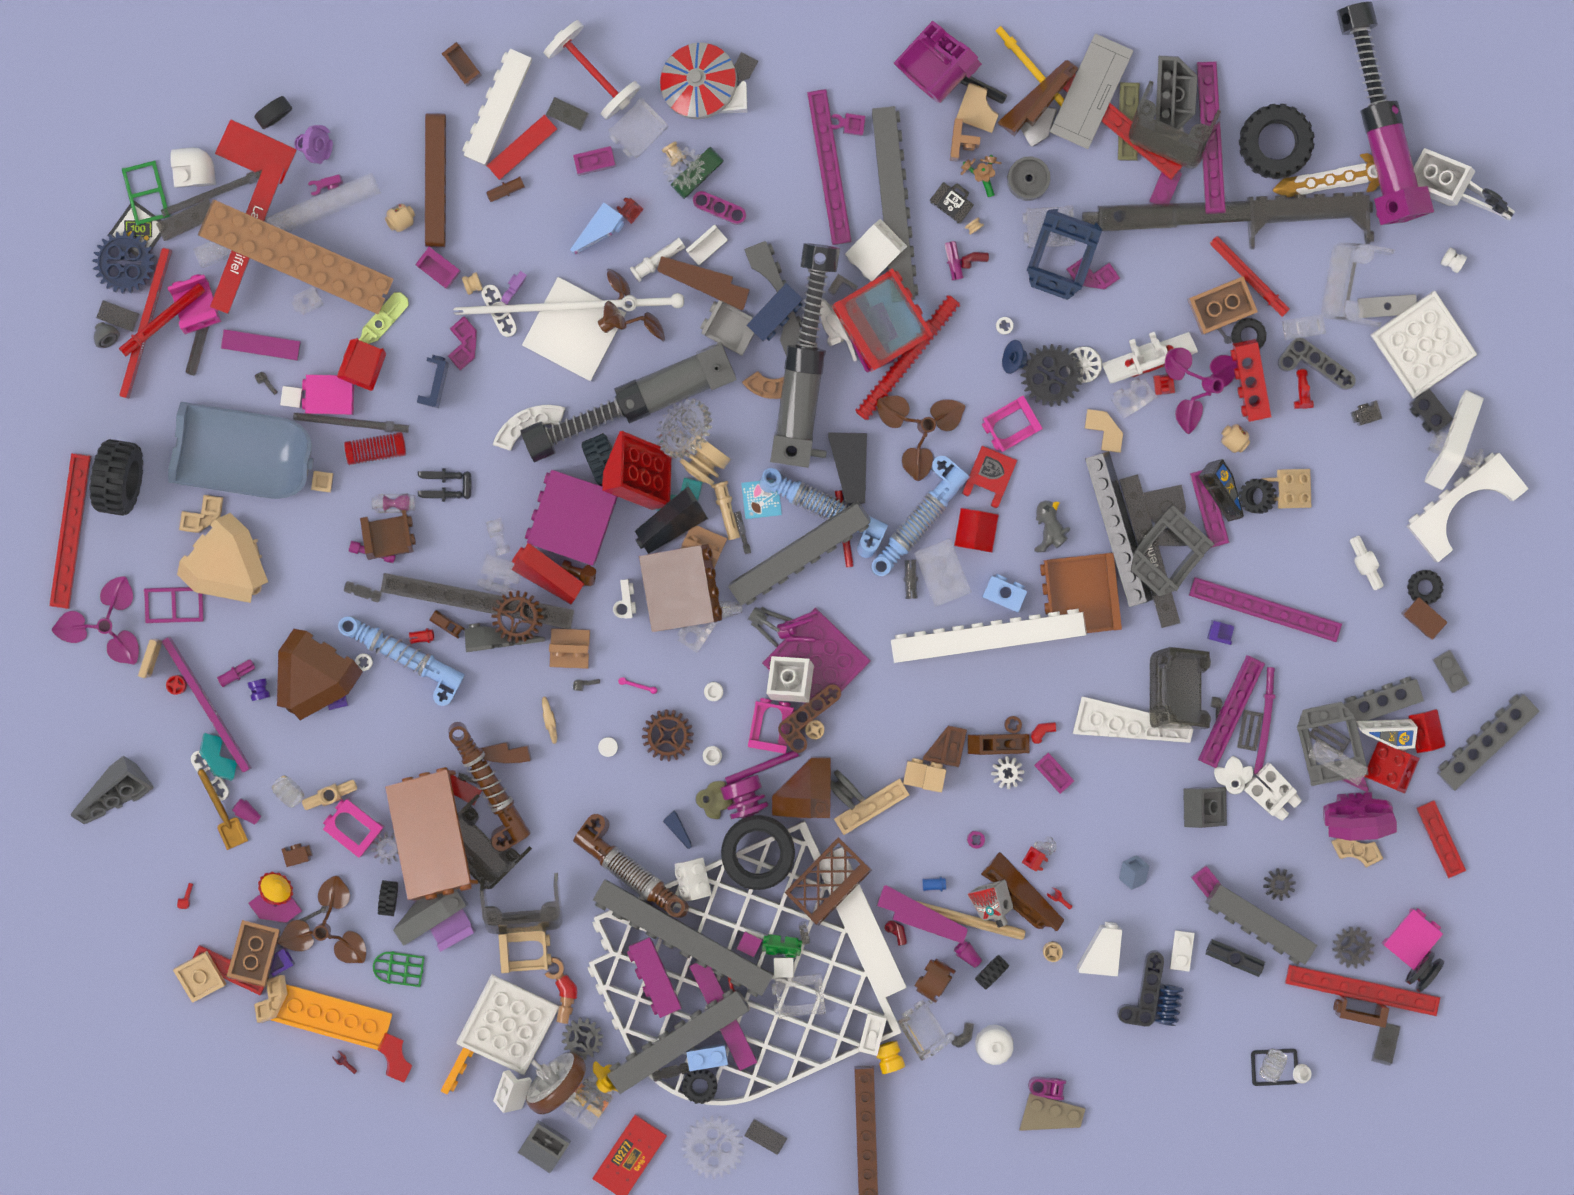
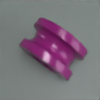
[967,831,985,849]

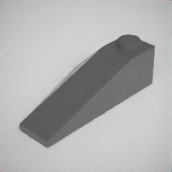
[464,623,545,652]
[71,756,154,824]
[393,889,468,946]

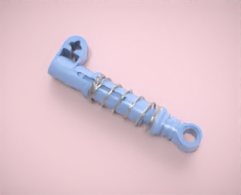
[338,616,465,706]

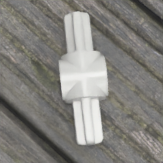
[1350,536,1384,590]

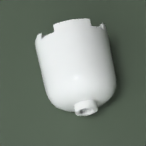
[975,1025,1014,1065]

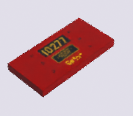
[592,1114,667,1195]

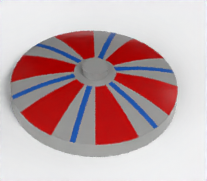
[660,43,737,119]

